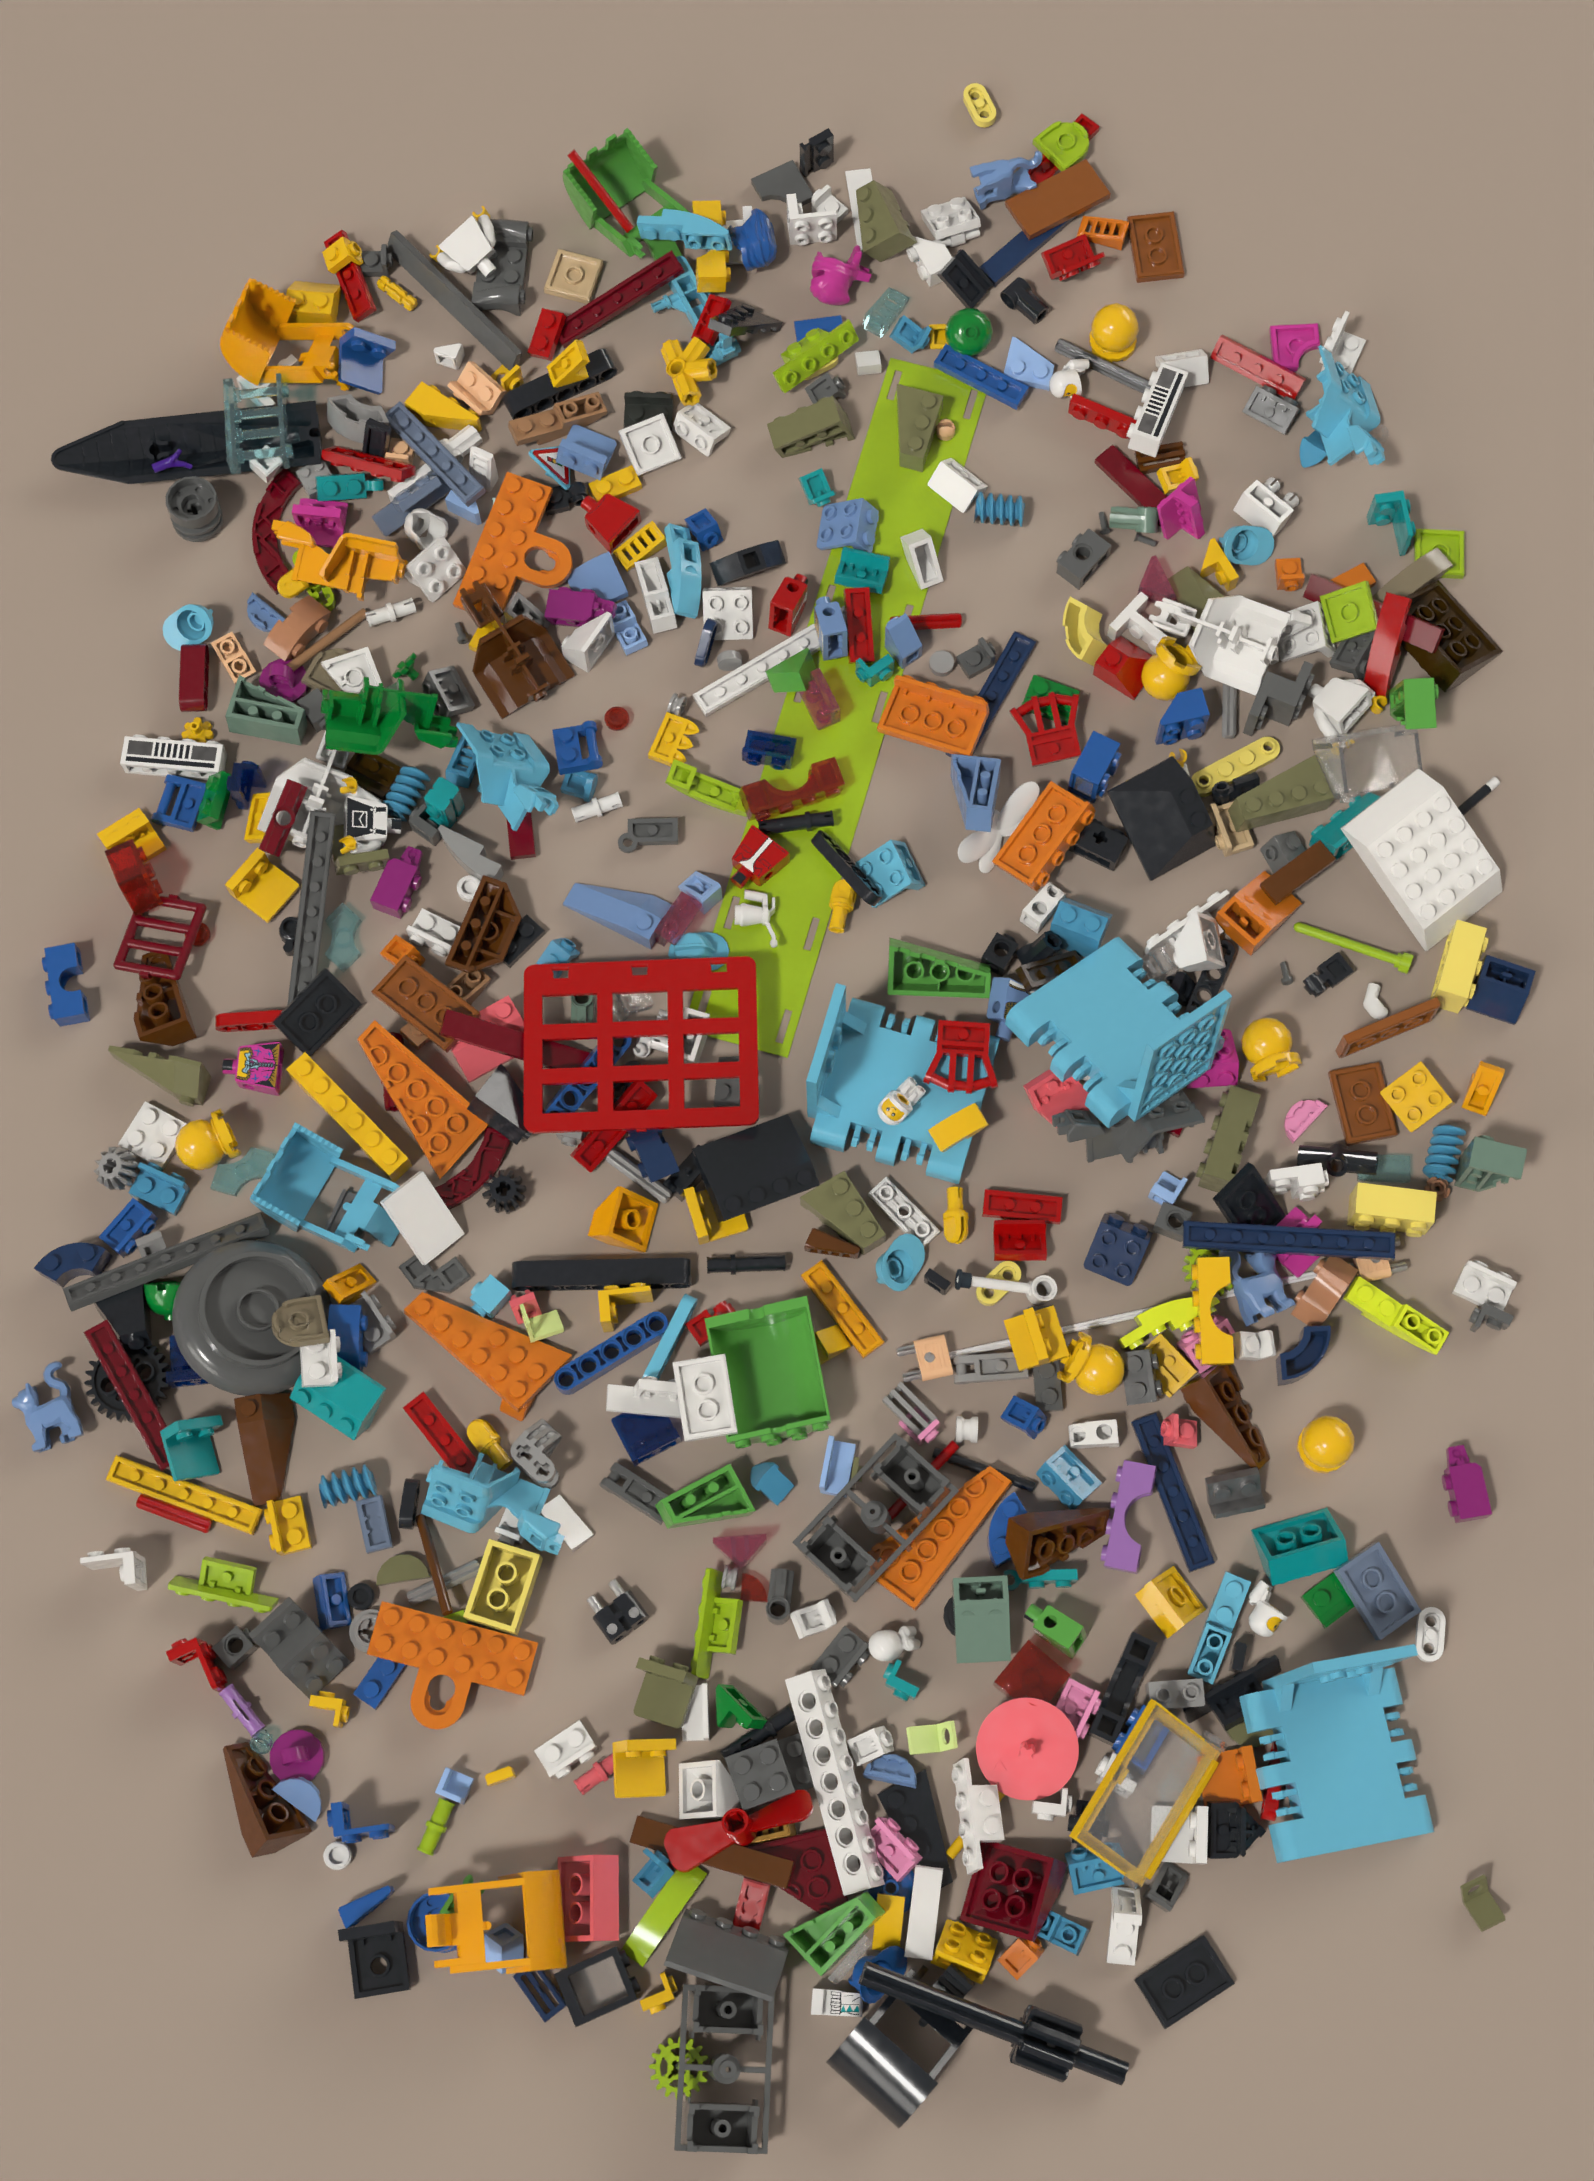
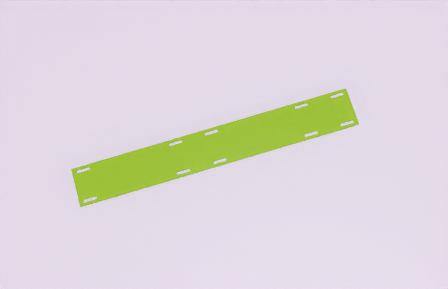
[689,358,986,1058]

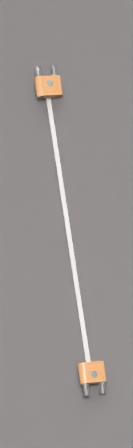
[896,1236,1408,1382]

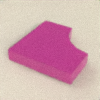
[1269,323,1320,372]

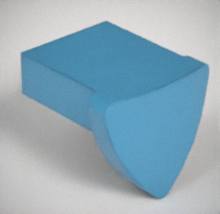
[1300,430,1327,468]
[560,771,598,802]
[750,1462,795,1506]

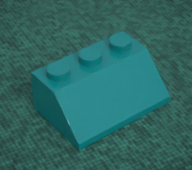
[1309,792,1380,861]
[290,1356,387,1440]
[1251,1508,1348,1586]

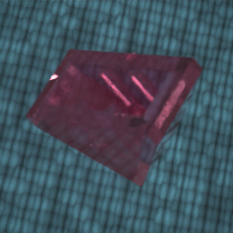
[1137,555,1176,603]
[713,1534,767,1571]

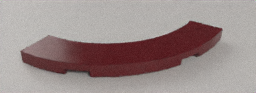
[252,468,303,595]
[434,1127,511,1210]

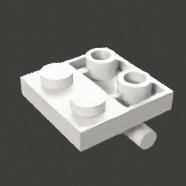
[921,197,981,247]

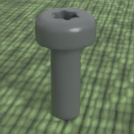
[455,622,469,644]
[1280,962,1293,985]

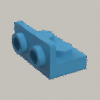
[128,1162,190,1216]
[1036,1445,1102,1510]
[1064,1841,1128,1895]

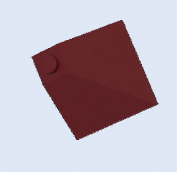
[959,1842,1067,1942]

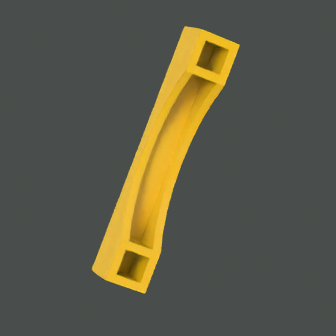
[286,1052,412,1183]

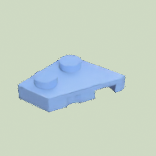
[1004,337,1054,391]

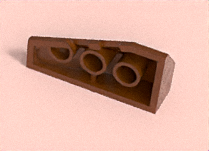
[234,1393,295,1507]
[1005,1507,1110,1580]
[223,1742,312,1858]

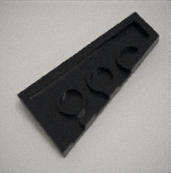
[708,303,783,337]
[877,1769,953,1888]

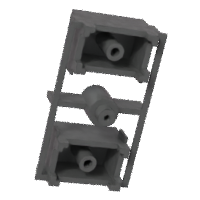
[792,1433,959,1602]
[674,1984,775,2154]

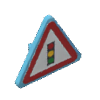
[528,446,570,490]

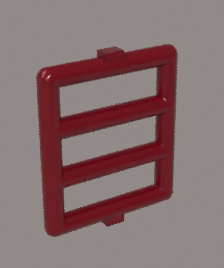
[113,893,207,981]

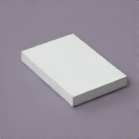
[380,1171,465,1265]
[672,1354,738,1442]

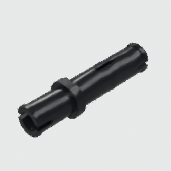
[758,810,834,835]
[707,1254,785,1275]
[720,1705,796,1759]

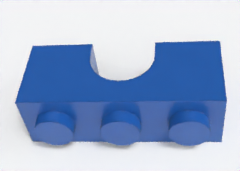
[42,943,90,1027]

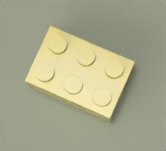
[1430,920,1489,1014]
[1347,1182,1437,1237]
[463,1539,543,1636]

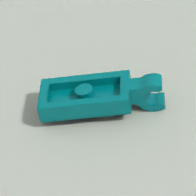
[315,472,384,501]
[1004,1569,1078,1591]

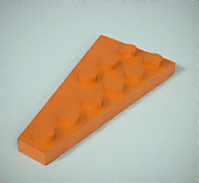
[357,1020,488,1180]
[404,1292,572,1413]
[867,1466,1012,1611]

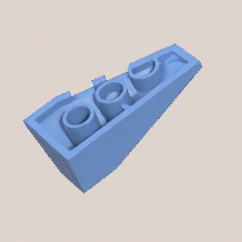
[563,883,675,949]

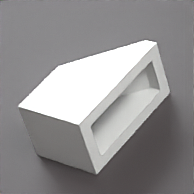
[900,529,944,590]

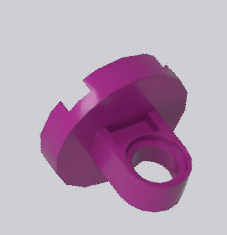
[259,659,309,703]
[270,1730,325,1781]

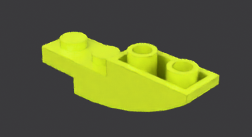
[1343,1276,1449,1355]
[1117,1297,1220,1350]

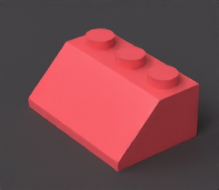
[450,995,524,1083]
[558,1855,619,1942]

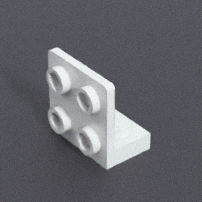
[786,193,837,246]
[1319,310,1366,374]
[702,586,753,640]
[1278,601,1336,662]
[80,1548,147,1591]
[1149,1805,1208,1864]

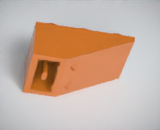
[1215,870,1302,956]

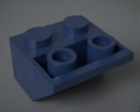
[1466,955,1536,1025]

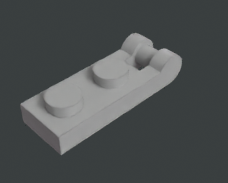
[952,1352,1028,1385]

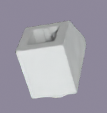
[906,236,952,287]

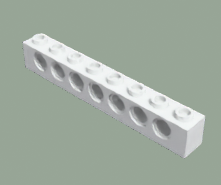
[785,1669,885,1896]

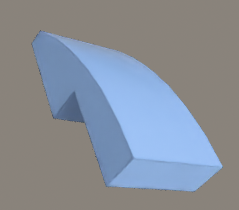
[613,600,648,656]

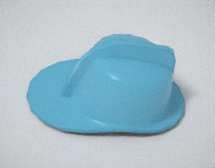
[1219,525,1274,565]
[163,604,214,651]
[668,932,729,970]
[876,1234,925,1292]

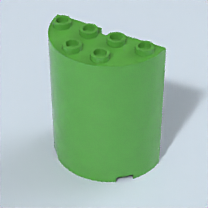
[705,1296,831,1449]

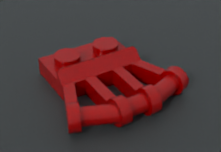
[1009,692,1081,767]
[923,1020,998,1094]

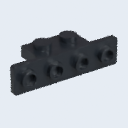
[1182,1655,1281,1731]

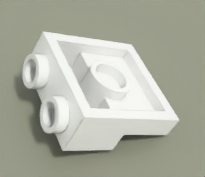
[1264,1163,1329,1202]

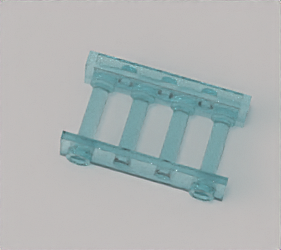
[223,373,293,474]

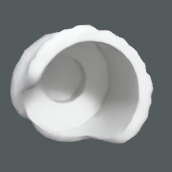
[404,508,449,551]

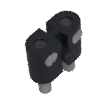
[587,1579,649,1645]

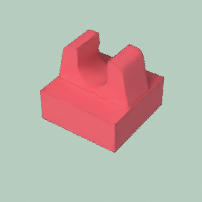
[509,1290,542,1325]

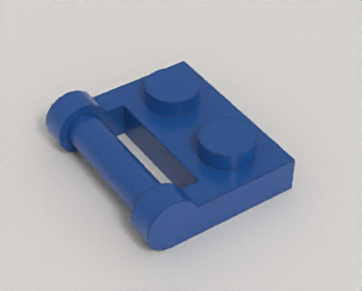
[552,721,603,775]
[151,774,206,832]

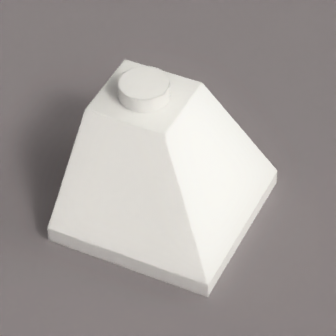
[561,612,615,673]
[1173,911,1226,972]
[679,1760,741,1820]

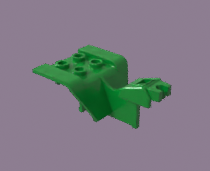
[321,677,458,755]

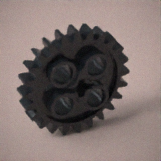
[84,1345,172,1423]

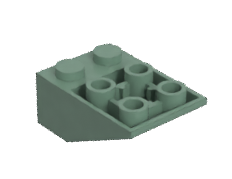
[952,1575,1011,1664]

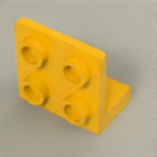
[225,847,300,923]
[1380,1061,1455,1132]
[683,1187,749,1245]
[598,1283,653,1332]
[612,1738,676,1798]

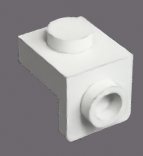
[790,1599,837,1640]
[1031,1788,1072,1821]

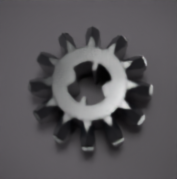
[482,1170,527,1214]

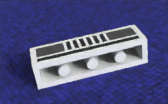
[1126,363,1188,457]
[120,734,227,780]

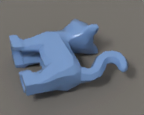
[970,151,1043,210]
[1218,1251,1295,1327]
[12,1361,84,1453]

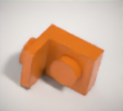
[1275,558,1305,592]
[380,935,425,966]
[997,1937,1045,1980]

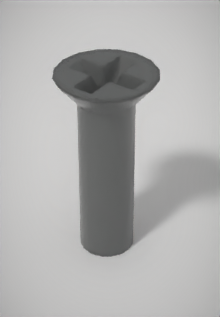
[1099,512,1110,535]
[1133,532,1157,547]

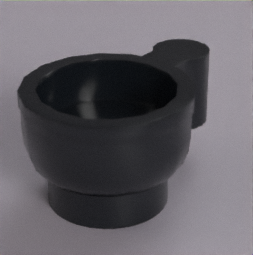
[279,917,297,956]

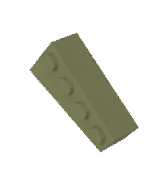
[1228,753,1336,832]
[1196,1085,1261,1192]

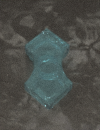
[325,902,362,973]
[210,1147,276,1197]

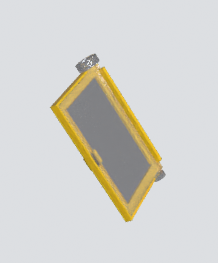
[1069,1699,1227,1890]

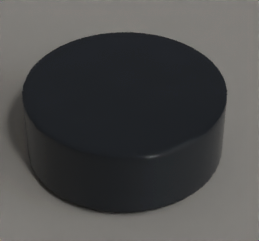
[347,1583,375,1611]

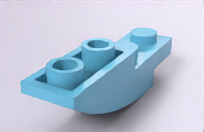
[637,209,732,251]
[664,523,702,619]
[1187,1571,1251,1685]

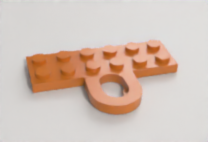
[453,472,573,620]
[367,1601,538,1730]

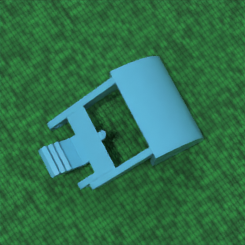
[250,1122,400,1253]

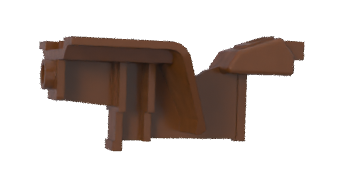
[460,580,575,719]

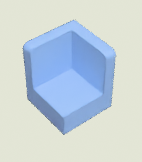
[1148,1171,1188,1205]
[435,1767,475,1805]
[484,1923,524,1974]

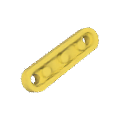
[1191,737,1280,797]

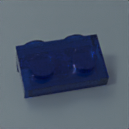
[742,730,797,770]
[227,761,267,810]

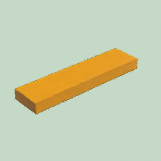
[801,1260,884,1359]

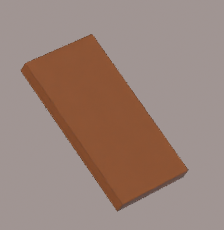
[1005,159,1111,240]
[371,954,481,1053]
[1335,997,1441,1058]

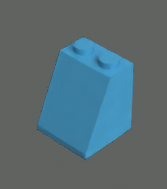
[1050,897,1112,957]

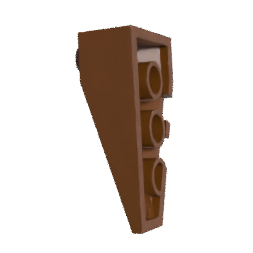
[134,952,197,1047]
[1180,1365,1270,1470]

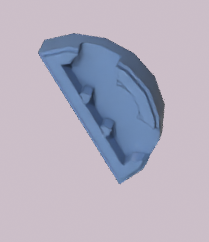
[247,592,286,632]
[863,1754,917,1788]
[272,1777,322,1822]

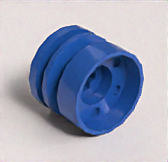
[406,1893,457,1953]

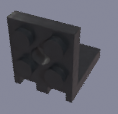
[338,1921,411,1999]

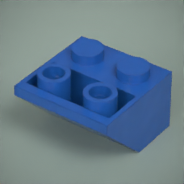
[1155,688,1210,745]

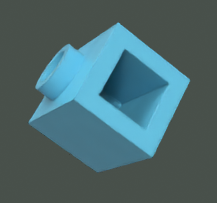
[470,1274,512,1319]

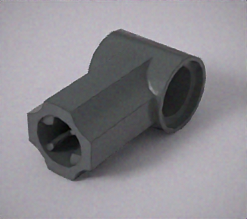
[766,1568,794,1625]

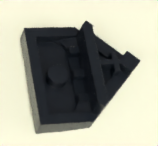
[1207,1801,1266,1859]

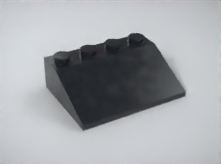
[692,1114,820,1222]

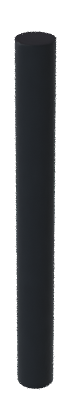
[932,1447,1036,1492]

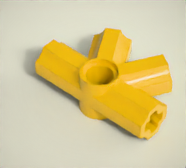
[661,337,718,406]

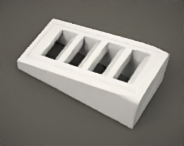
[469,446,499,492]

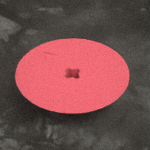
[976,1698,1079,1800]

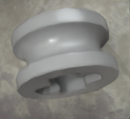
[667,693,687,717]
[721,1565,739,1591]

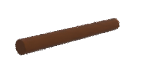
[415,1514,453,1615]

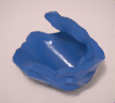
[727,208,777,271]

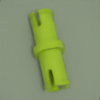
[417,1797,455,1856]

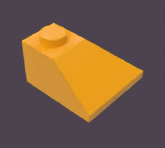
[588,1186,658,1253]

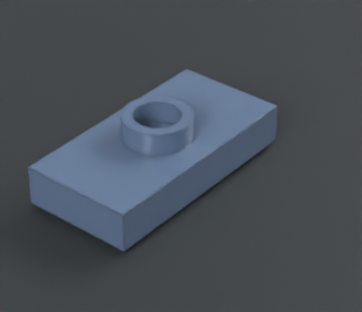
[355,1495,394,1554]

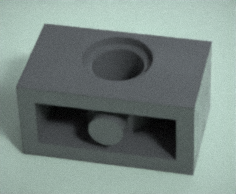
[1056,528,1112,590]

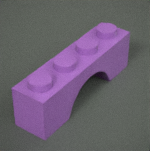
[1100,1460,1157,1574]

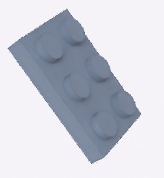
[1333,1542,1421,1640]

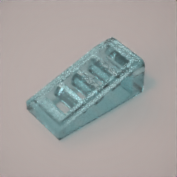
[863,287,909,338]

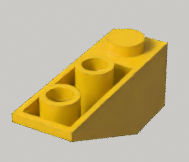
[404,381,482,432]

